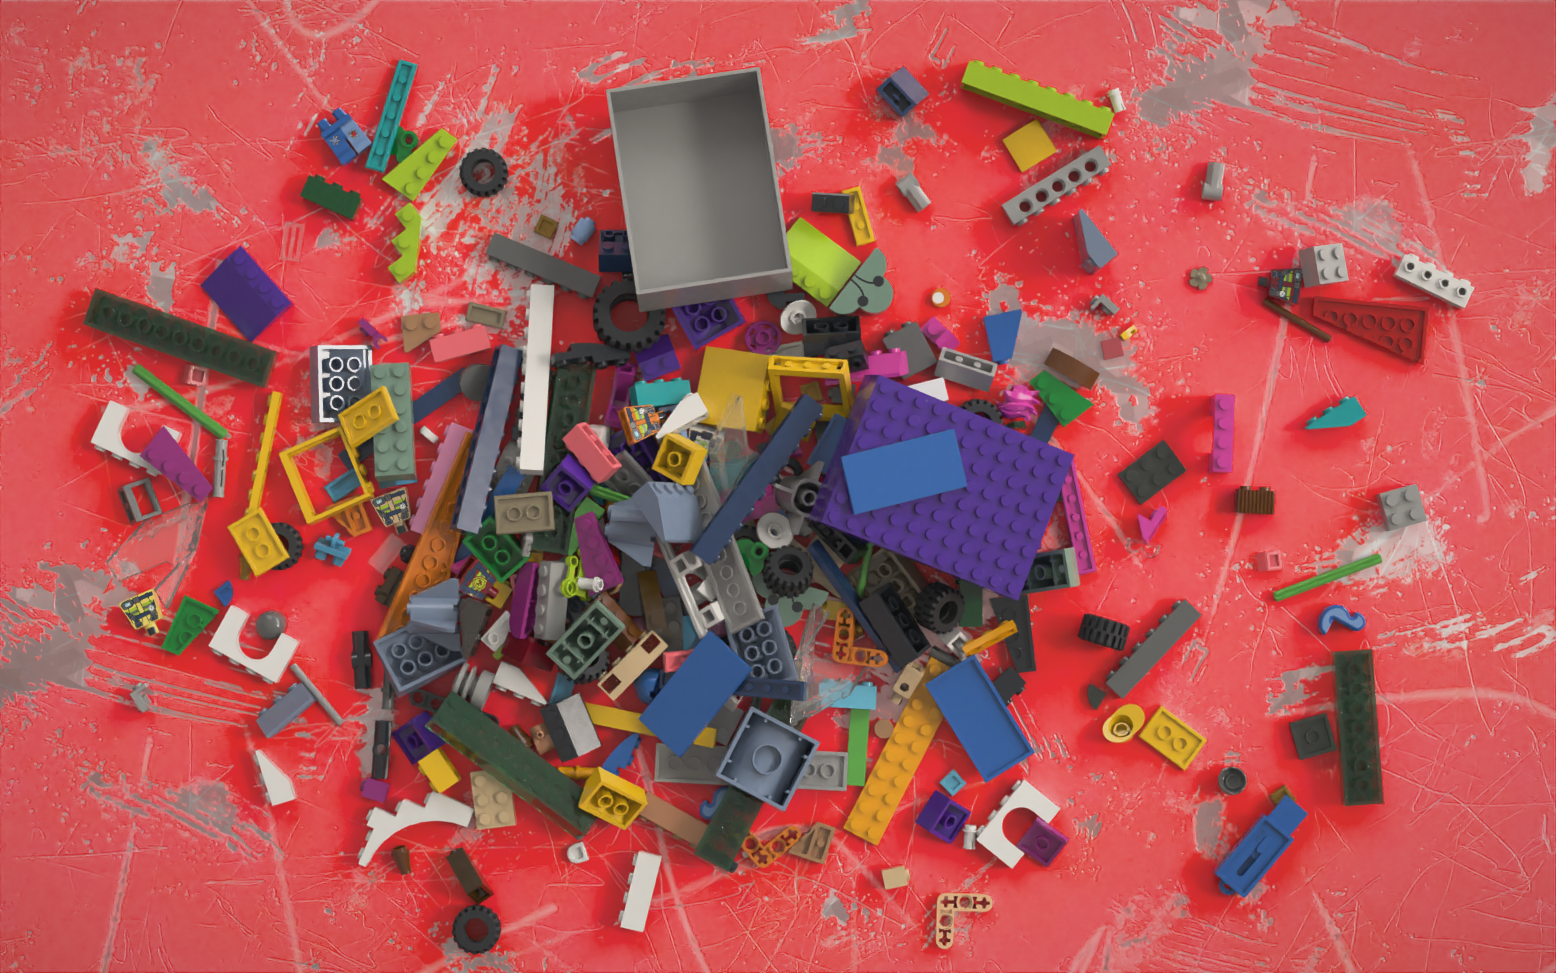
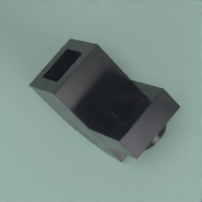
[766,290,805,311]

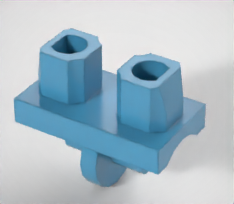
[314,532,352,567]

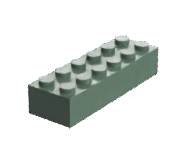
[370,362,416,482]

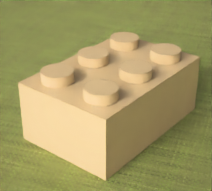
[470,767,517,830]

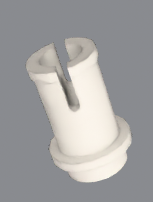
[1107,88,1126,113]
[577,577,604,592]
[963,825,978,849]

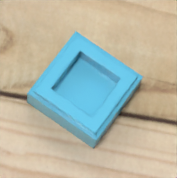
[940,769,967,796]

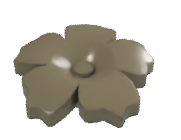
[1189,266,1213,290]

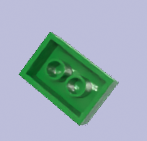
[462,512,532,584]

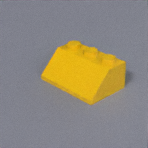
[578,767,648,830]

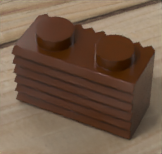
[1234,486,1275,515]

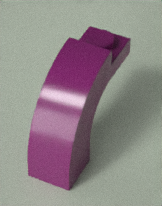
[604,362,637,429]

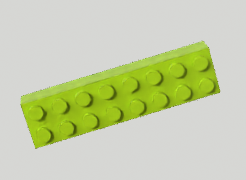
[960,59,1114,140]

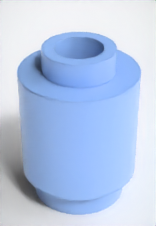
[570,216,597,246]

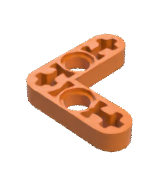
[832,607,888,667]
[730,820,801,868]

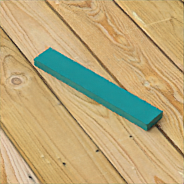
[365,59,418,173]

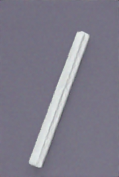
[656,534,708,639]

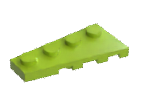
[382,128,457,201]

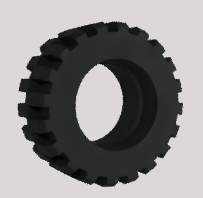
[593,278,666,355]

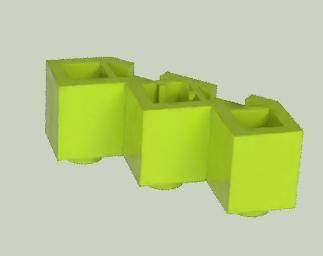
[388,202,424,285]

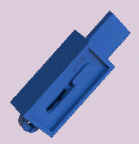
[1212,795,1308,899]

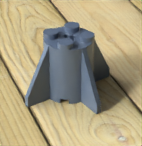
[604,498,657,567]
[407,578,464,651]

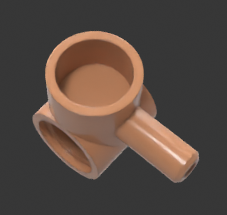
[529,722,555,755]

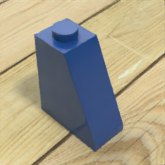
[983,309,1022,366]

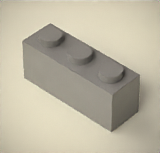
[934,347,998,392]

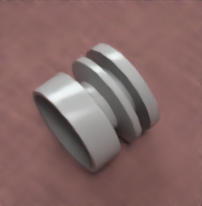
[450,662,496,712]

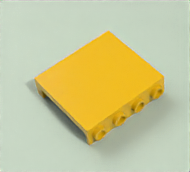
[697,346,772,434]

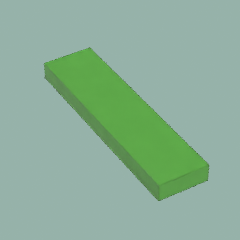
[847,708,870,786]

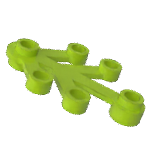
[560,548,592,601]

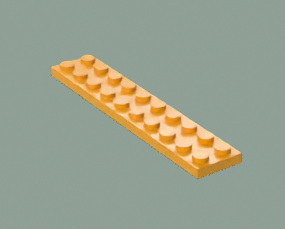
[843,657,951,846]

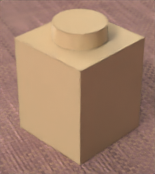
[881,865,911,890]

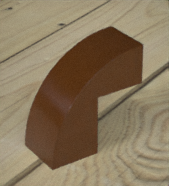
[1044,347,1100,390]

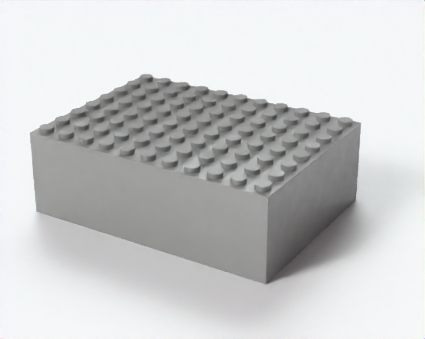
[606,67,793,312]

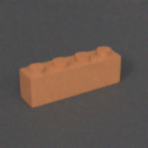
[638,791,715,850]

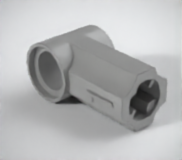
[1201,162,1225,202]
[895,172,931,212]

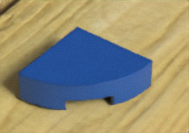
[214,580,233,607]

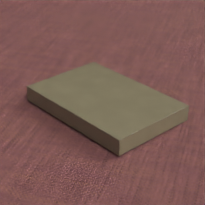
[494,491,555,535]

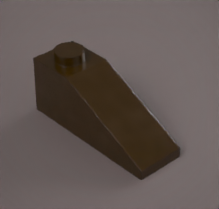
[636,570,666,630]

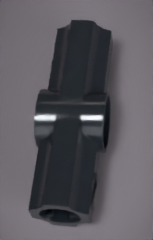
[351,630,373,689]
[371,720,392,779]

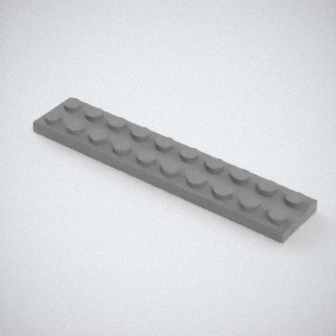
[673,441,765,634]
[654,743,848,791]

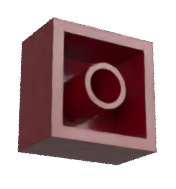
[501,631,555,672]

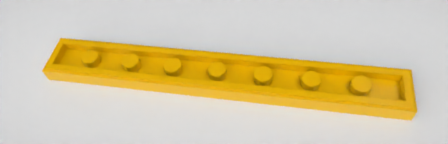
[585,702,718,748]

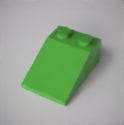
[568,496,607,556]

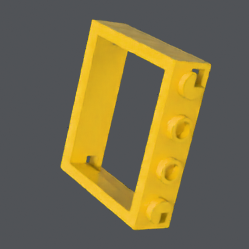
[768,355,854,421]
[279,426,375,525]

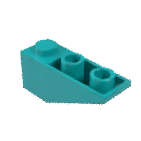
[1304,395,1367,430]

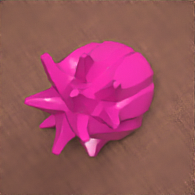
[996,384,1040,422]

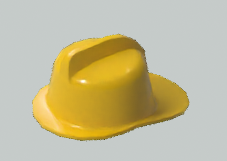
[1103,704,1145,743]

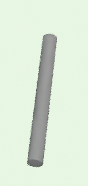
[290,663,345,726]

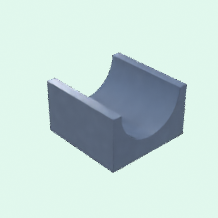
[712,706,820,812]

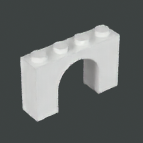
[91,400,183,477]
[669,550,725,629]
[209,605,301,684]
[975,779,1060,868]

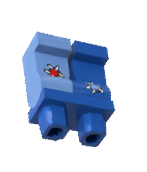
[317,107,372,167]

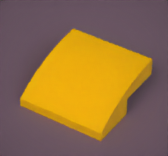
[1003,119,1057,173]

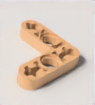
[936,892,993,949]

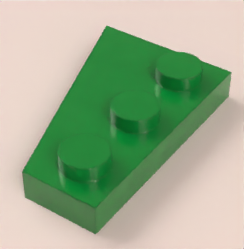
[1029,370,1094,427]
[161,595,221,656]

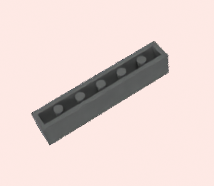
[486,232,602,300]
[1104,599,1202,699]

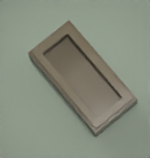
[465,302,507,329]

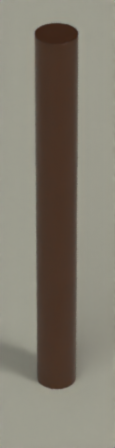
[1262,298,1332,343]

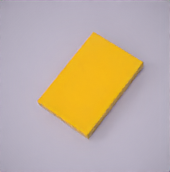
[338,386,399,448]
[227,507,290,577]
[1138,705,1207,771]

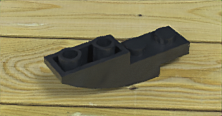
[550,343,631,370]

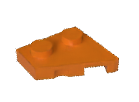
[325,494,373,537]

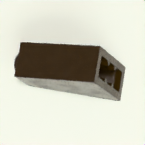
[446,847,494,905]

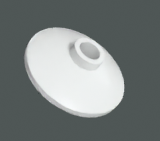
[780,300,817,335]
[756,513,794,549]

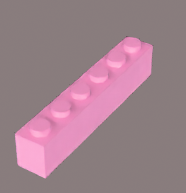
[409,422,474,534]

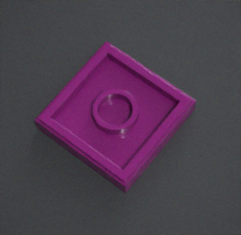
[1016,817,1069,868]

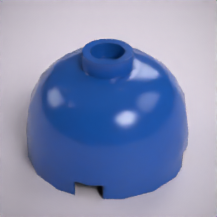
[633,668,664,705]

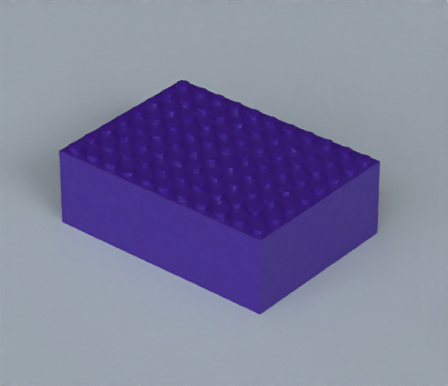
[808,375,1074,600]

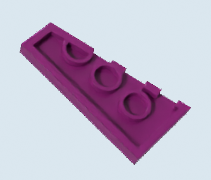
[139,425,213,503]
[574,511,624,597]

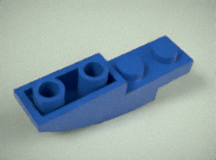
[602,732,642,776]

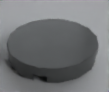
[459,363,490,401]

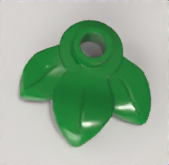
[390,126,418,163]
[736,539,769,576]

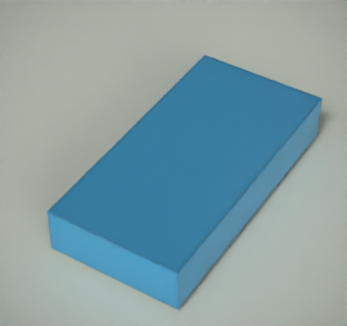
[324,467,361,503]
[548,672,575,704]

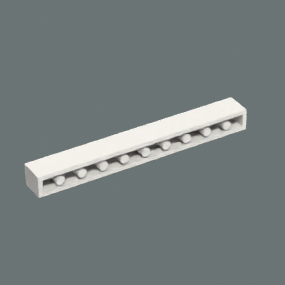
[516,284,554,475]

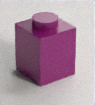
[360,777,391,803]

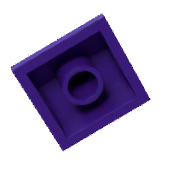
[634,334,681,383]
[540,453,596,512]
[391,710,447,765]
[915,790,972,844]

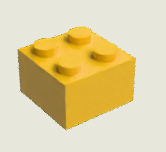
[652,433,708,485]
[418,747,462,794]

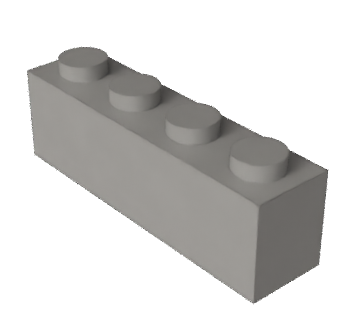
[534,561,568,640]

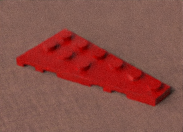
[1312,296,1429,365]

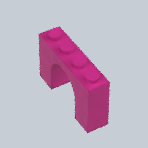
[1207,394,1235,474]

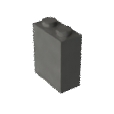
[882,320,938,381]

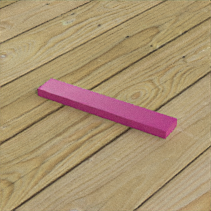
[1060,459,1097,575]

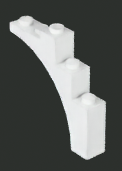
[357,791,475,867]

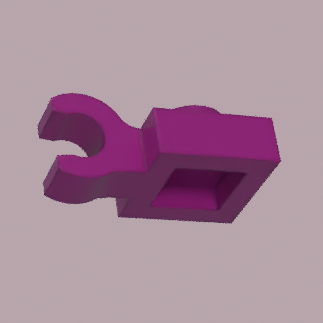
[358,318,388,349]

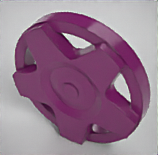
[745,321,781,355]

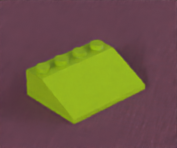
[787,217,861,308]

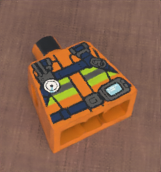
[617,405,667,446]

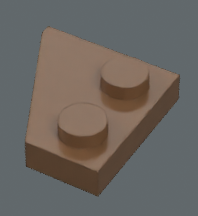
[401,312,442,353]
[789,821,836,864]

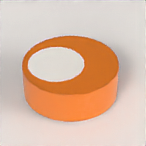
[931,288,951,308]

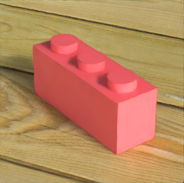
[429,323,492,364]
[562,422,622,483]

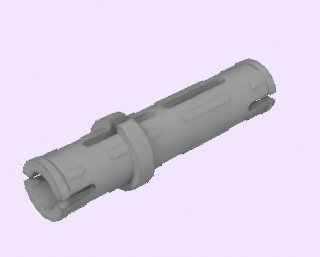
[212,439,228,497]

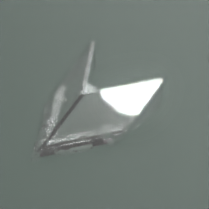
[708,393,792,504]
[105,495,209,609]
[790,603,879,727]

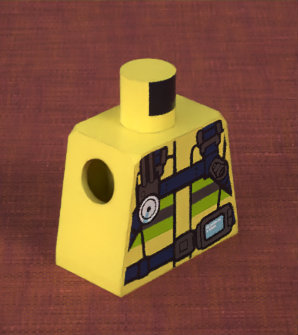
[119,589,163,637]

